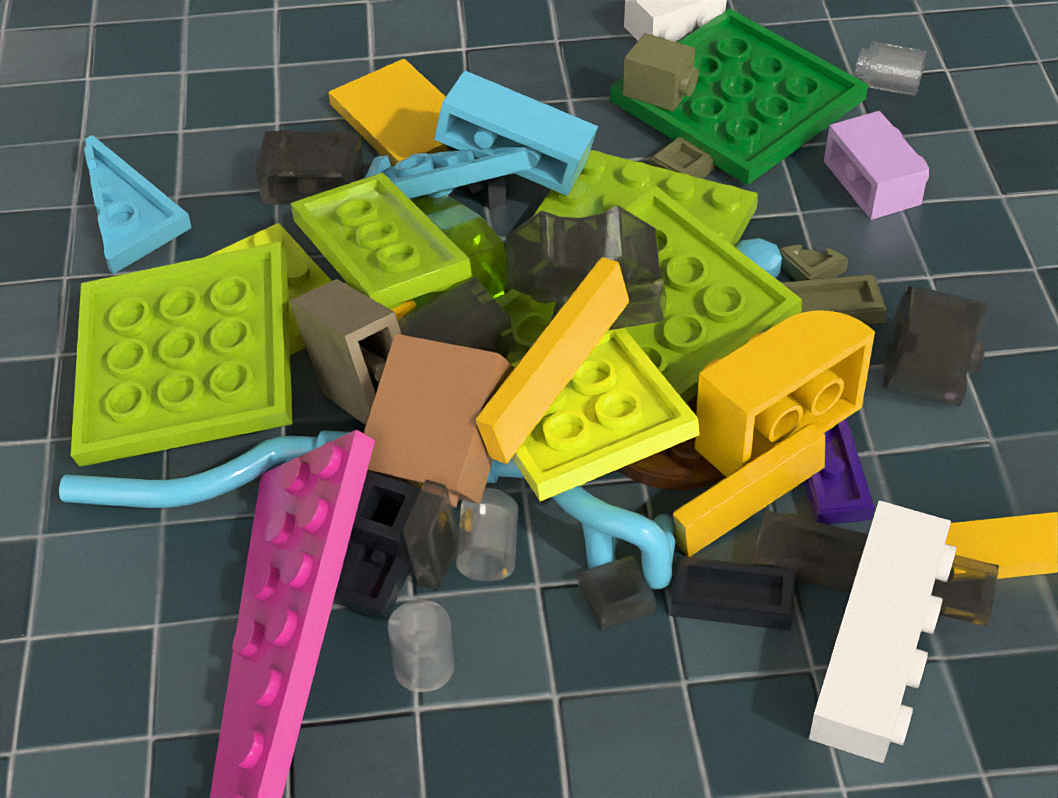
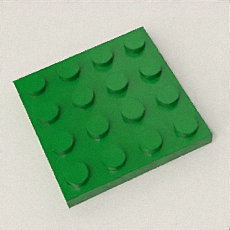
[609,8,869,185]

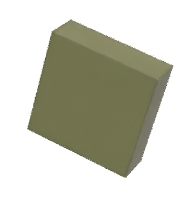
[649,137,715,179]

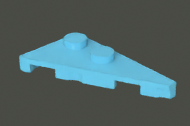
[84,135,191,274]
[365,147,531,198]

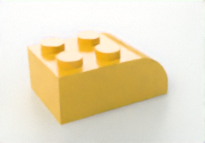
[694,310,875,477]

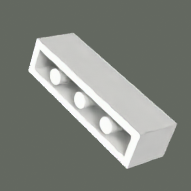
[809,501,957,763]

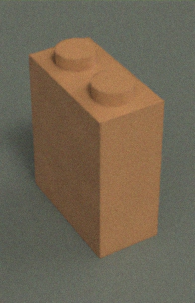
[363,334,515,508]

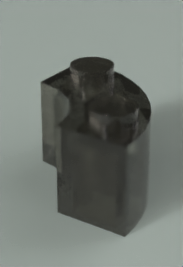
[506,206,661,303]

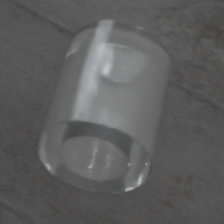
[855,41,927,96]
[456,488,518,581]
[388,600,454,692]

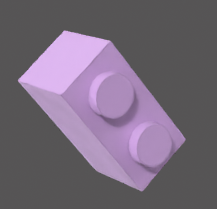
[824,111,929,220]

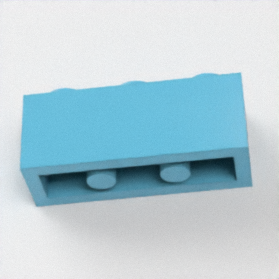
[434,70,598,196]

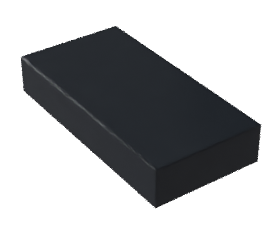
[671,556,795,631]

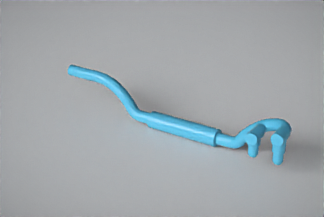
[59,430,676,589]

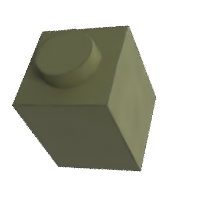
[623,33,699,111]

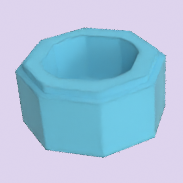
[735,238,782,278]

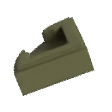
[779,245,848,281]

